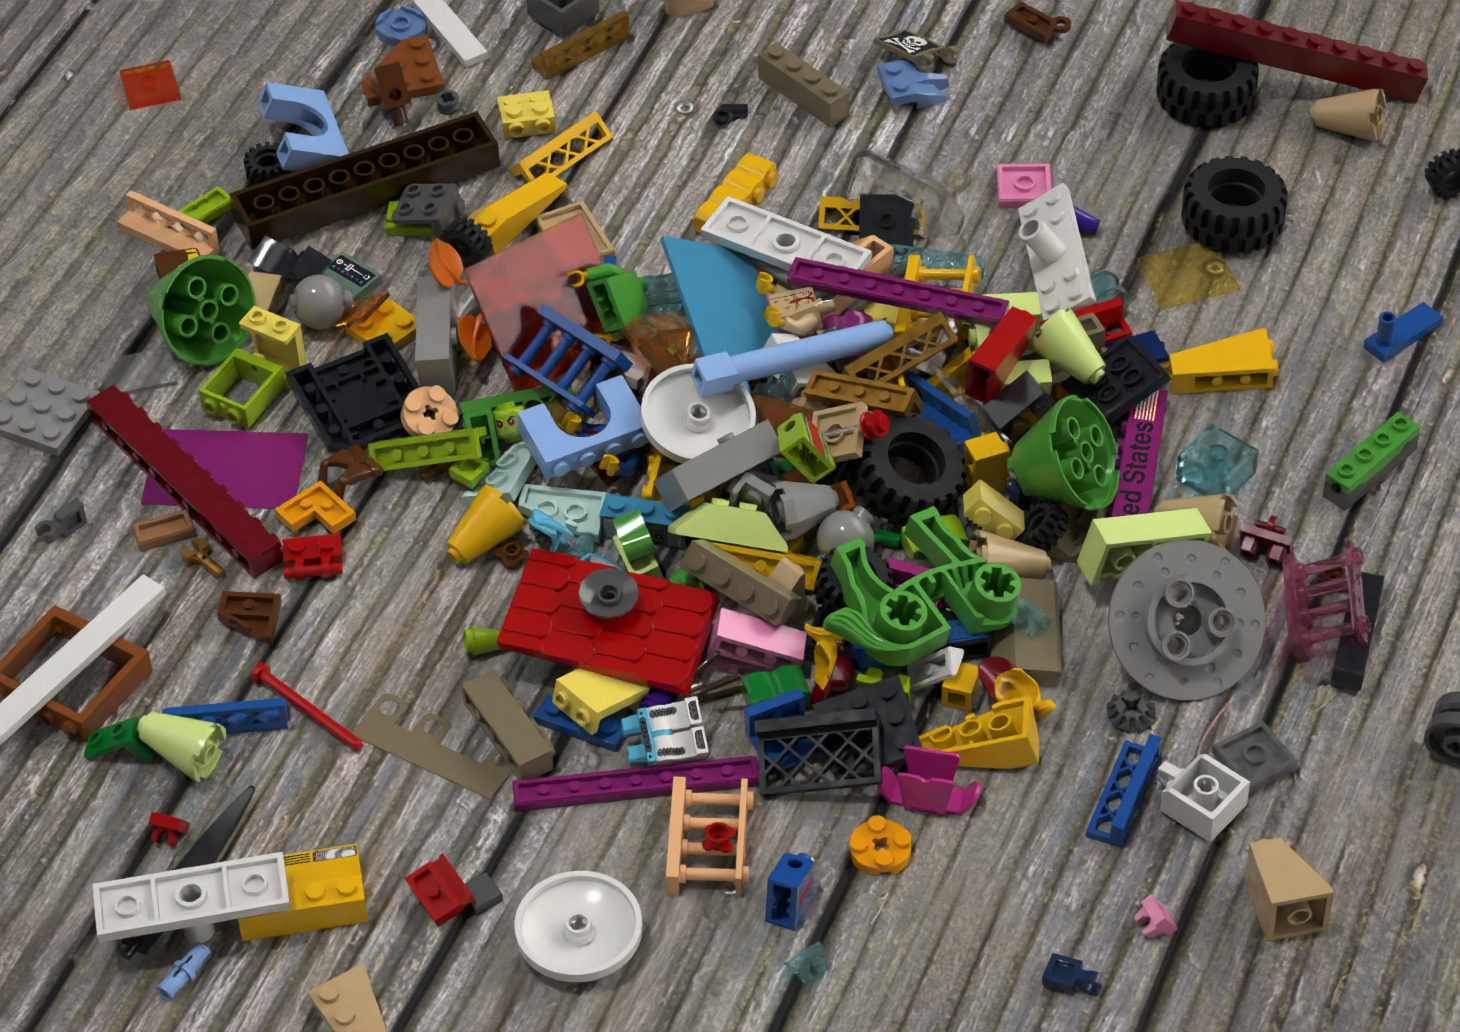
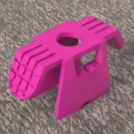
[877,745,981,816]

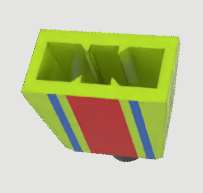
[777,413,836,484]

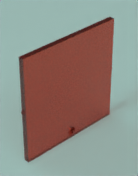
[463,213,634,392]

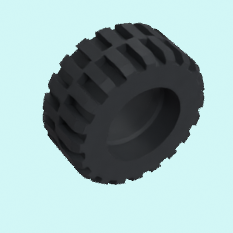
[1156,42,1259,128]
[1181,156,1288,255]
[850,414,967,527]

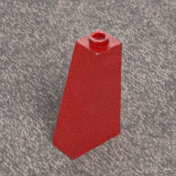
[964,306,1038,404]

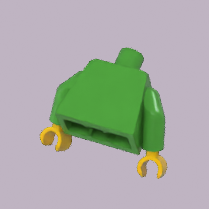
[565,263,648,344]

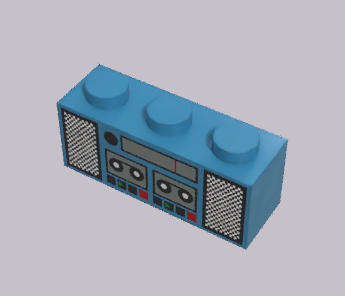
[599,494,691,550]

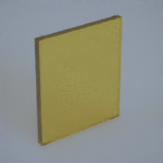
[1137,243,1240,309]

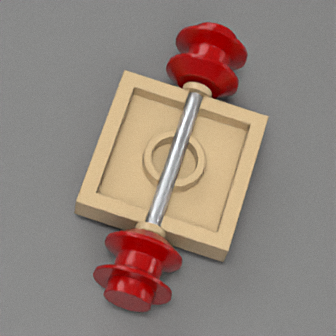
[810,401,890,463]

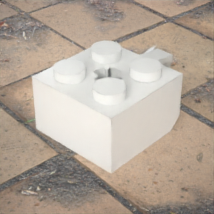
[1156,754,1250,842]

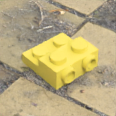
[497,90,556,139]

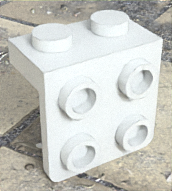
[900,317,958,375]

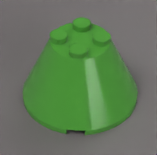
[147,255,256,366]
[1008,395,1120,510]

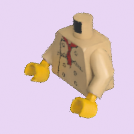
[756,272,836,338]

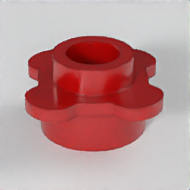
[702,822,736,853]

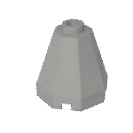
[767,480,839,541]

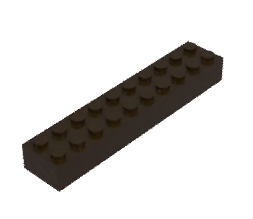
[229,111,500,250]

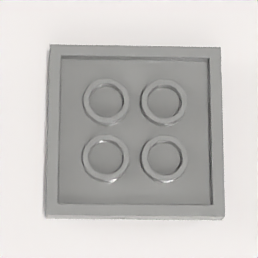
[0,368,100,456]

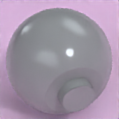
[289,274,353,330]
[816,506,875,560]

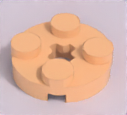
[401,385,459,436]

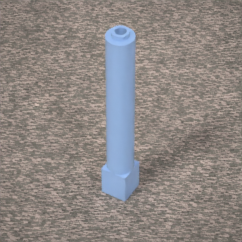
[691,320,894,398]

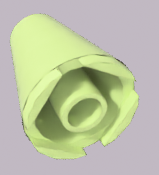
[1028,307,1106,385]
[137,712,226,782]

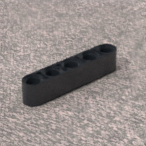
[1330,570,1385,691]

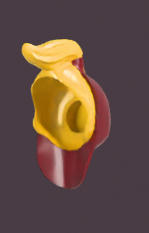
[804,623,855,705]
[978,656,1056,720]

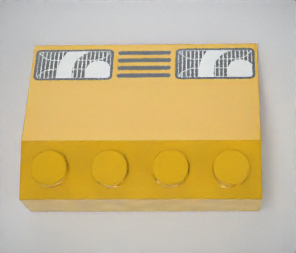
[238,843,368,941]

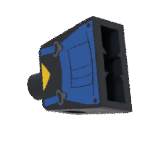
[933,599,992,661]

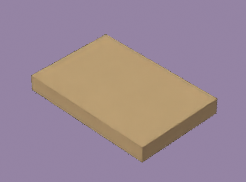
[534,200,616,272]

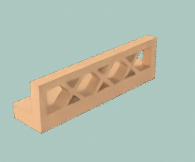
[117,190,220,255]

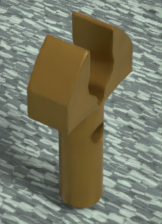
[181,538,225,578]

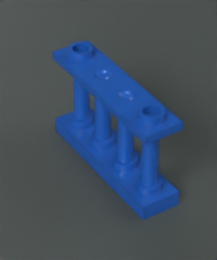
[503,303,633,418]

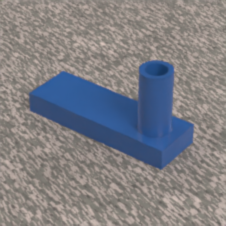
[1363,302,1443,363]

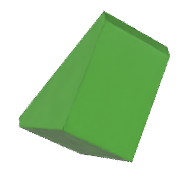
[463,408,501,466]

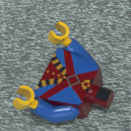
[562,411,642,486]

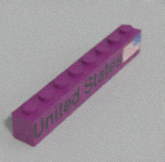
[1107,389,1168,518]

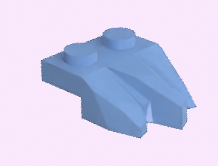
[877,60,949,109]

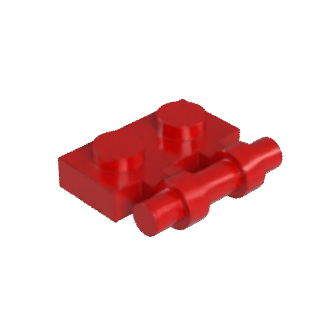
[282,534,343,581]

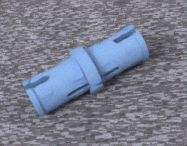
[156,942,212,1002]

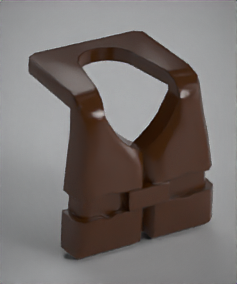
[317,444,383,500]

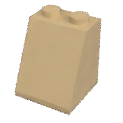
[1244,838,1334,941]

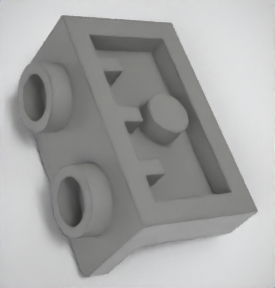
[725,471,776,514]

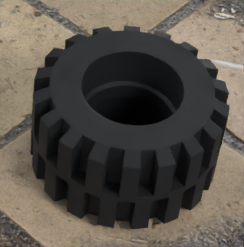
[814,546,893,614]

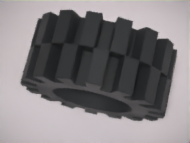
[244,141,293,185]
[1424,148,1460,199]
[440,216,493,268]
[1017,498,1070,552]

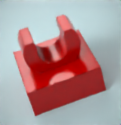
[148,812,190,847]

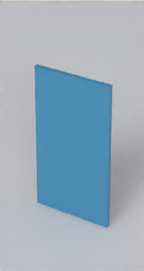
[660,236,778,380]

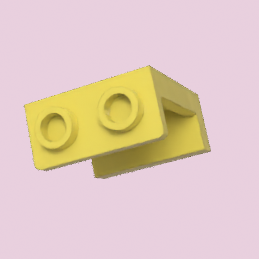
[239,306,307,388]
[552,668,650,735]

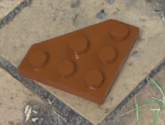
[362,35,444,107]

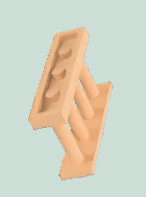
[666,777,754,898]

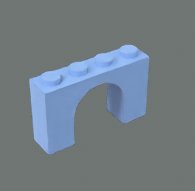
[258,82,350,171]
[517,375,650,480]

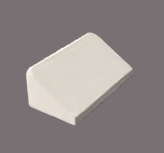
[907,646,964,692]

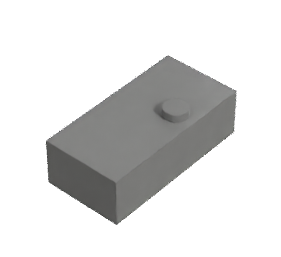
[415,276,458,396]
[653,419,781,512]

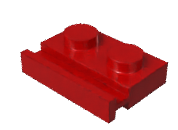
[404,853,476,927]

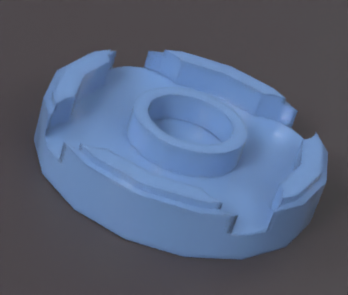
[375,6,427,46]

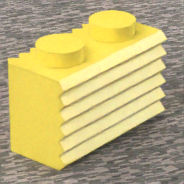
[963,480,1025,540]

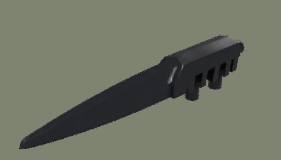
[120,785,255,960]

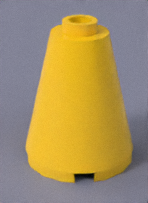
[446,485,525,564]

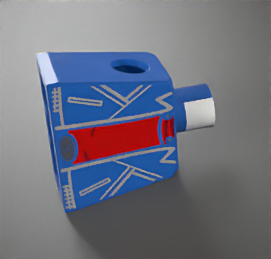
[765,853,815,931]

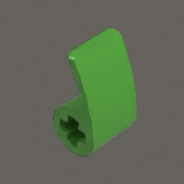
[613,509,656,562]

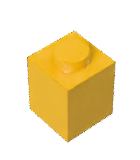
[941,662,980,713]

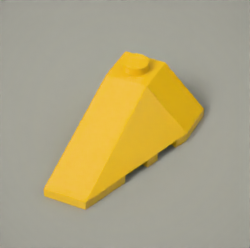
[467,172,568,256]
[919,696,1039,769]

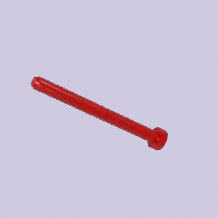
[250,662,363,750]

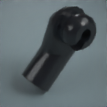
[712,104,748,125]

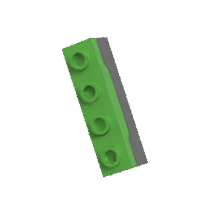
[1323,412,1421,511]

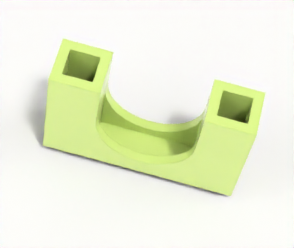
[965,292,1052,395]

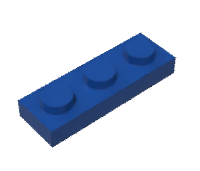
[533,695,624,752]

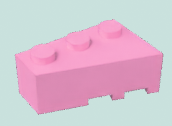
[701,608,807,673]

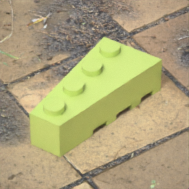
[1077,508,1212,586]

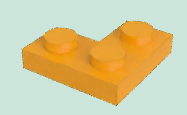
[275,481,357,534]

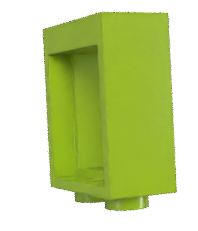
[198,348,286,429]

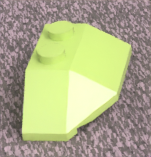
[668,497,788,552]

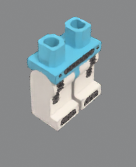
[620,696,709,767]

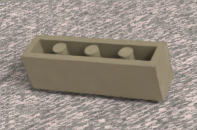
[758,42,849,128]
[679,539,803,626]
[461,670,555,780]

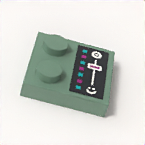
[322,251,382,313]

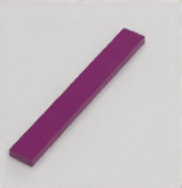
[787,257,1010,327]
[512,755,759,812]

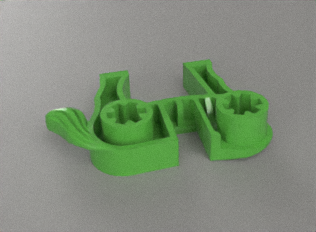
[823,506,1021,666]

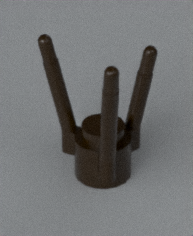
[682,651,742,704]

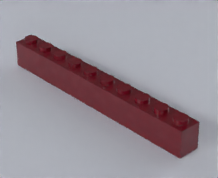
[1166,0,1428,103]
[86,384,283,579]

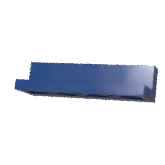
[906,372,982,453]
[162,698,288,734]
[1086,734,1162,848]

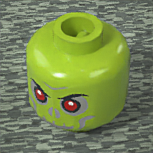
[492,401,526,444]

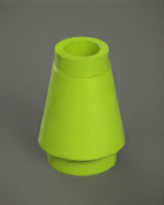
[463,626,501,656]

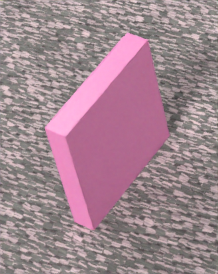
[996,164,1052,208]

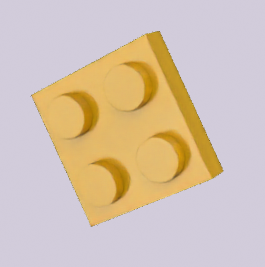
[345,297,416,349]

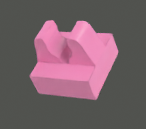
[1134,894,1178,938]

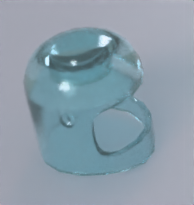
[1090,270,1130,310]

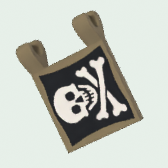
[873,29,959,72]

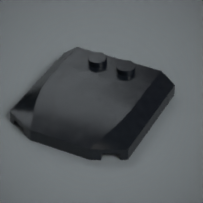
[285,333,430,451]

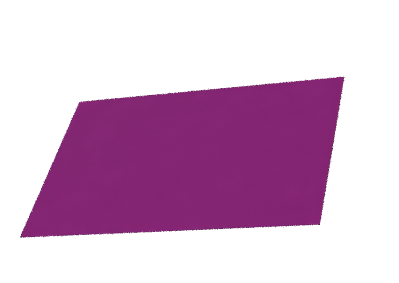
[141,429,308,509]

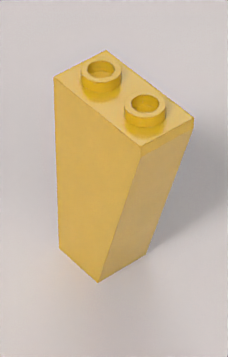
[1168,328,1278,394]

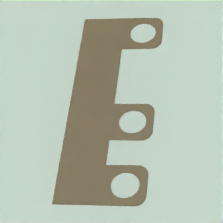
[351,694,512,799]

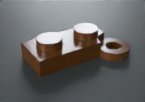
[1004,1,1071,44]

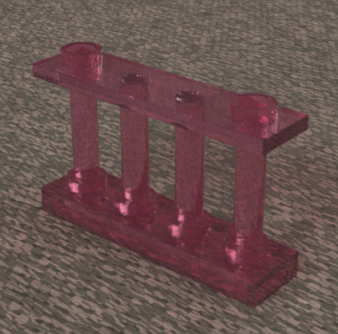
[1282,537,1371,663]

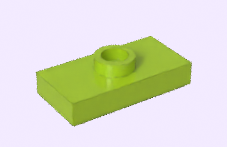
[178,186,231,224]

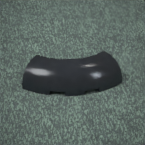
[248,235,332,282]

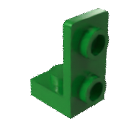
[84,716,155,764]

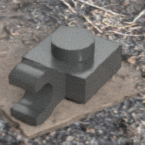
[35,498,87,544]

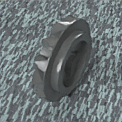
[1107,689,1155,731]

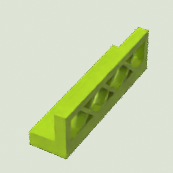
[368,426,487,471]

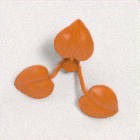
[429,238,528,362]

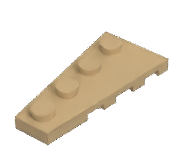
[307,962,387,1032]

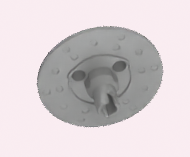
[1108,540,1265,700]

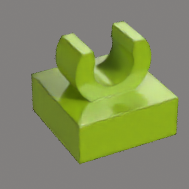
[449,458,490,491]

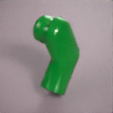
[873,529,901,550]

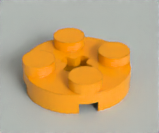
[850,815,912,876]

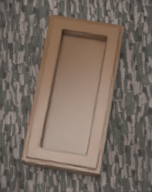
[131,509,196,551]

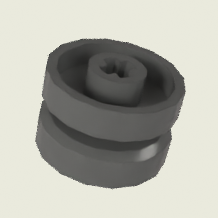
[1424,691,1460,769]

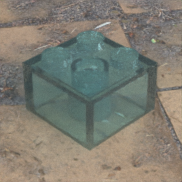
[1175,423,1259,496]

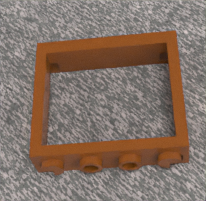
[0,605,153,742]

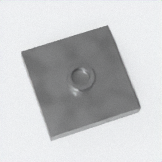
[1212,721,1299,792]

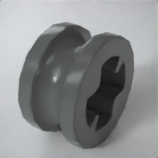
[436,90,460,115]

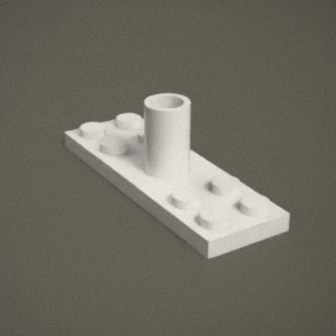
[1018,183,1096,320]
[700,196,872,289]
[92,852,291,943]

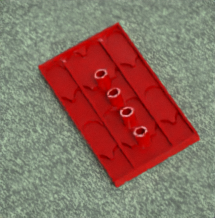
[496,548,720,696]

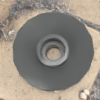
[578,568,639,619]

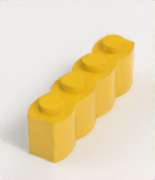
[694,153,778,233]

